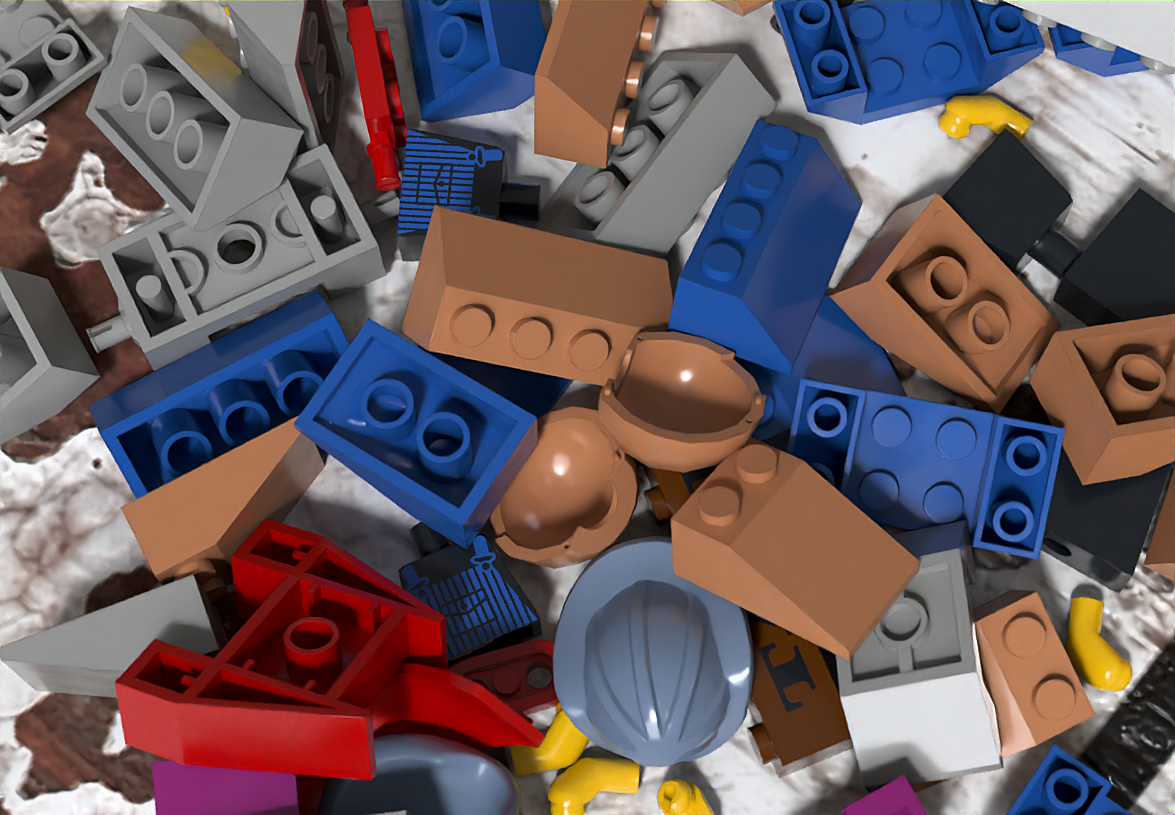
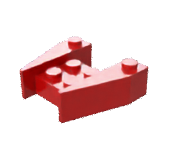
[114,518,448,781]

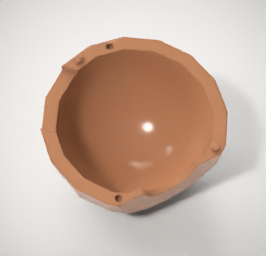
[598,331,766,473]
[490,406,639,569]

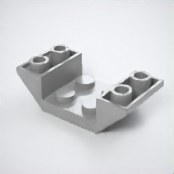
[0,0,108,136]
[836,520,1004,792]

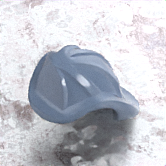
[553,536,754,767]
[316,733,521,815]

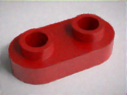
[450,639,559,715]

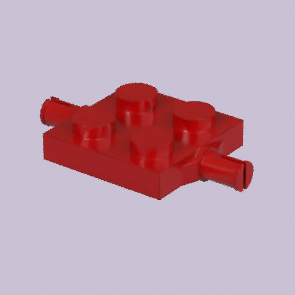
[343,0,407,191]

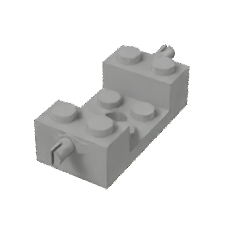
[86,143,400,372]

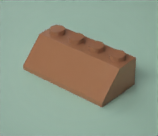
[534,0,667,169]
[400,205,673,386]

